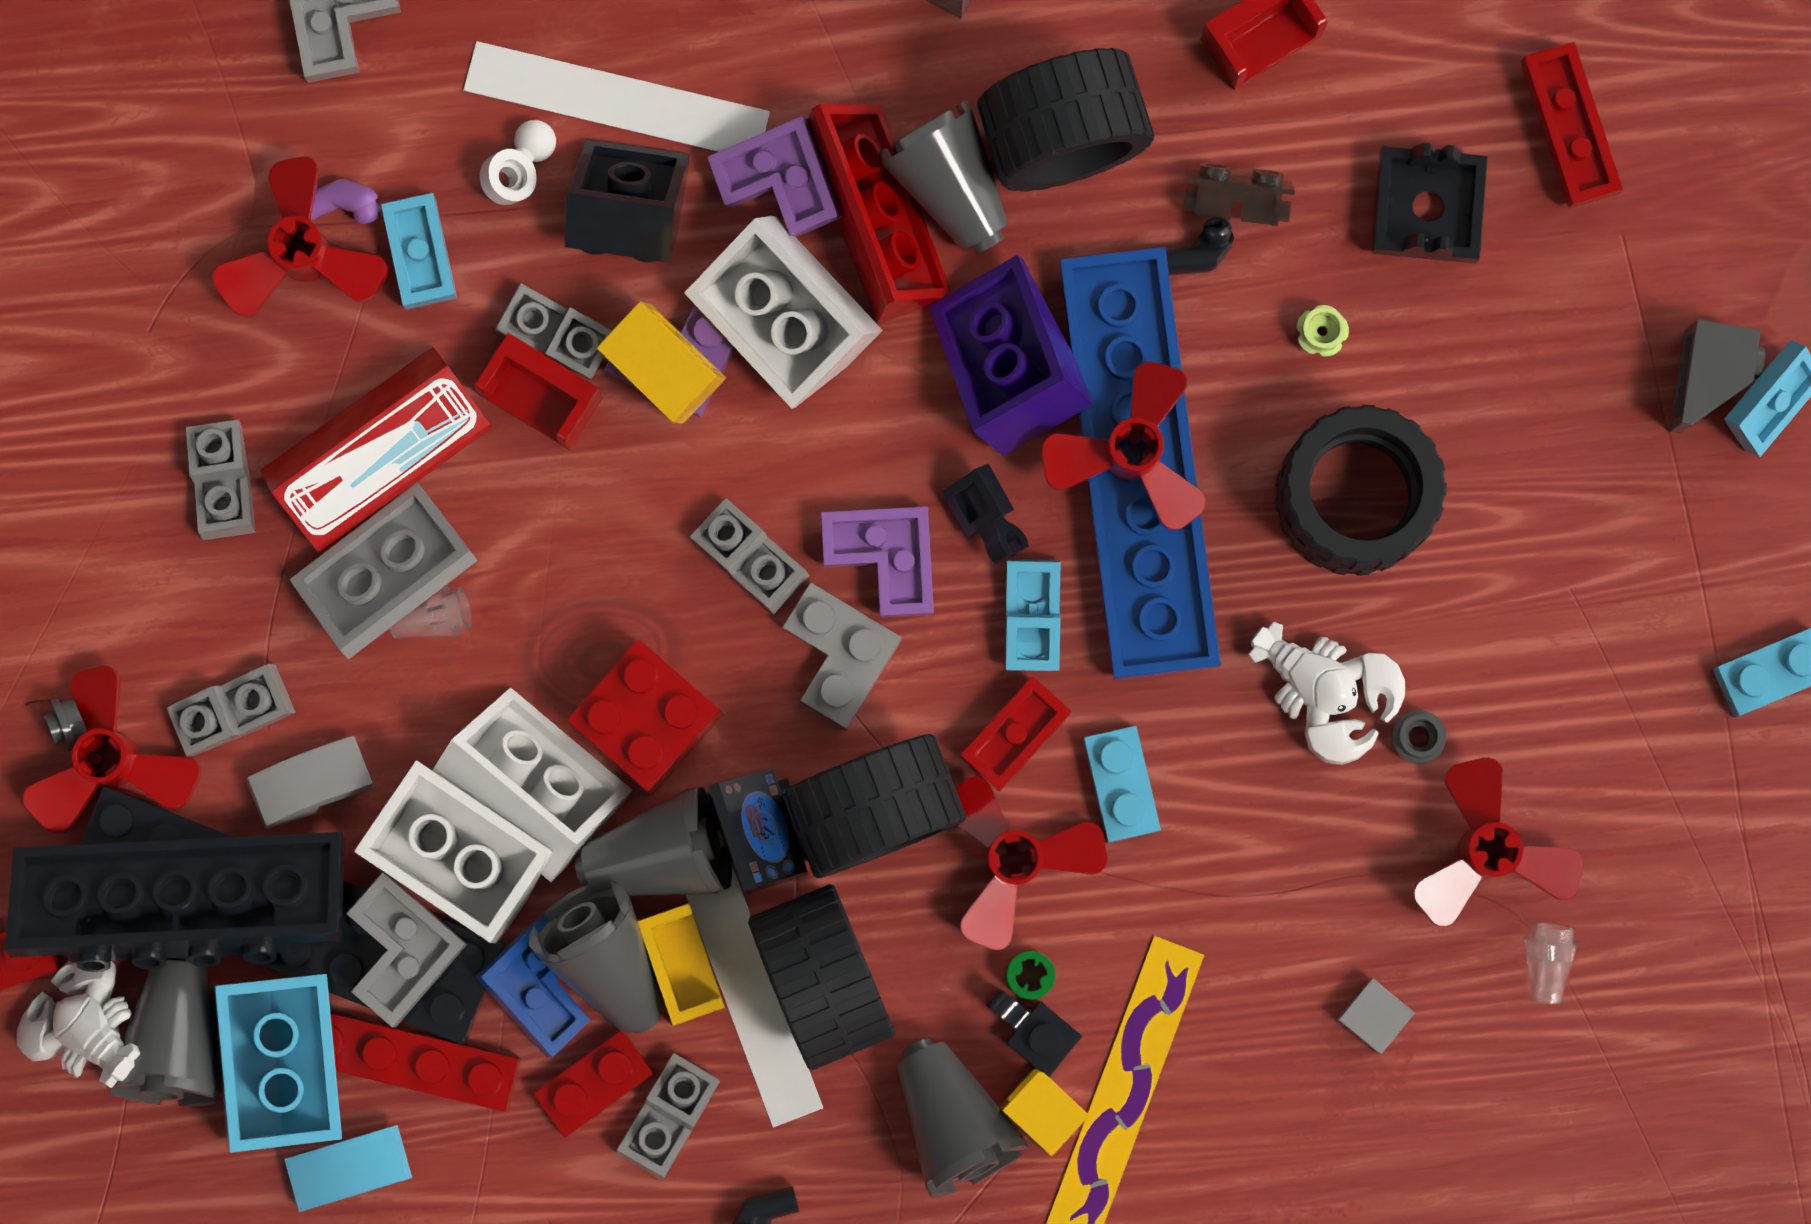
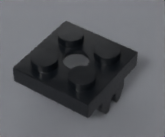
[1371,143,1488,264]

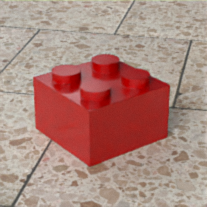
[566,639,723,796]

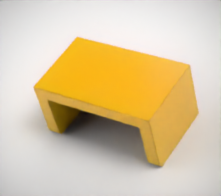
[597,301,727,424]
[638,904,725,1026]
[999,1069,1090,1157]

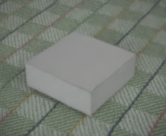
[1336,978,1415,1055]

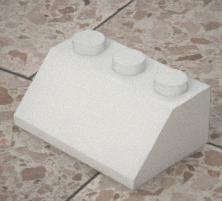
[684,216,883,409]
[432,688,633,882]
[354,760,553,944]

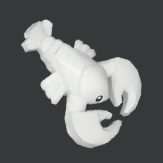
[1248,622,1405,765]
[17,961,140,1088]

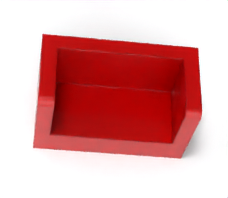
[1200,0,1328,90]
[474,333,603,451]

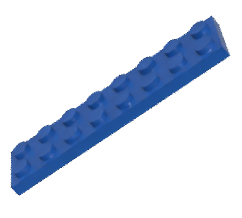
[1059,247,1221,680]

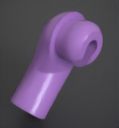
[311,179,381,224]

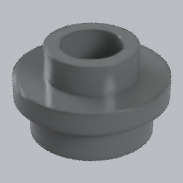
[43,698,86,751]
[1391,710,1446,764]

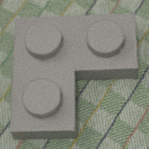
[290,0,401,83]
[783,582,902,730]
[347,872,468,1028]

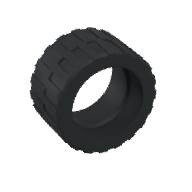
[977,48,1155,192]
[1274,404,1447,576]
[782,734,967,878]
[748,884,895,1071]

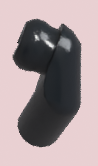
[1166,217,1234,276]
[732,1186,800,1224]

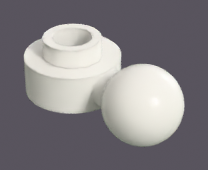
[480,120,556,205]

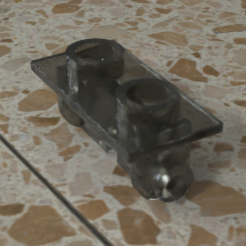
[1183,163,1295,226]

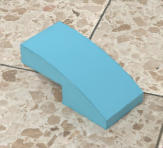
[1005,559,1061,671]
[284,1125,412,1212]

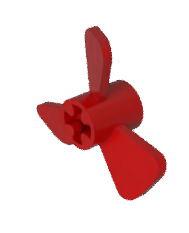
[213,156,389,317]
[1042,362,1206,531]
[23,665,201,833]
[1413,757,1583,926]
[956,776,1108,950]

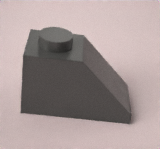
[1669,319,1765,434]

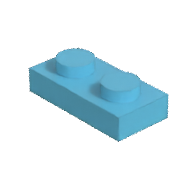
[381,193,458,310]
[1724,340,1811,457]
[1713,628,1811,718]
[1083,726,1161,843]

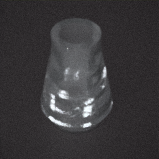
[390,585,472,640]
[1524,922,1579,1004]

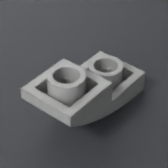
[494,283,612,380]
[186,420,256,540]
[690,498,809,615]
[167,664,296,757]
[247,736,373,829]
[616,1053,720,1181]

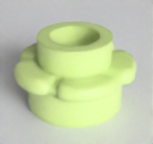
[1297,305,1349,357]

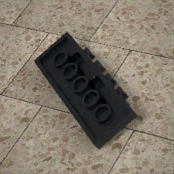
[5,832,345,972]

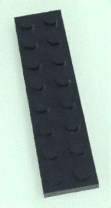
[79,786,506,1045]

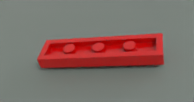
[330,1013,521,1112]

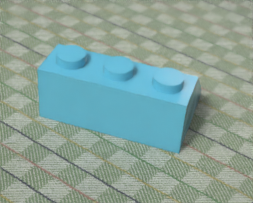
[213,974,342,1153]

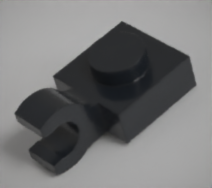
[942,463,1029,564]
[986,989,1082,1077]

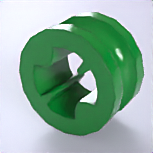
[1006,951,1056,1000]

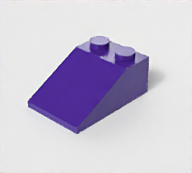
[929,254,1093,456]

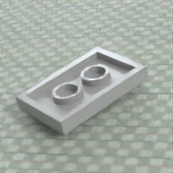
[289,482,478,660]

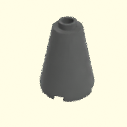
[876,100,1008,254]
[575,787,732,896]
[529,881,665,1033]
[106,958,218,1107]
[897,1038,1029,1198]

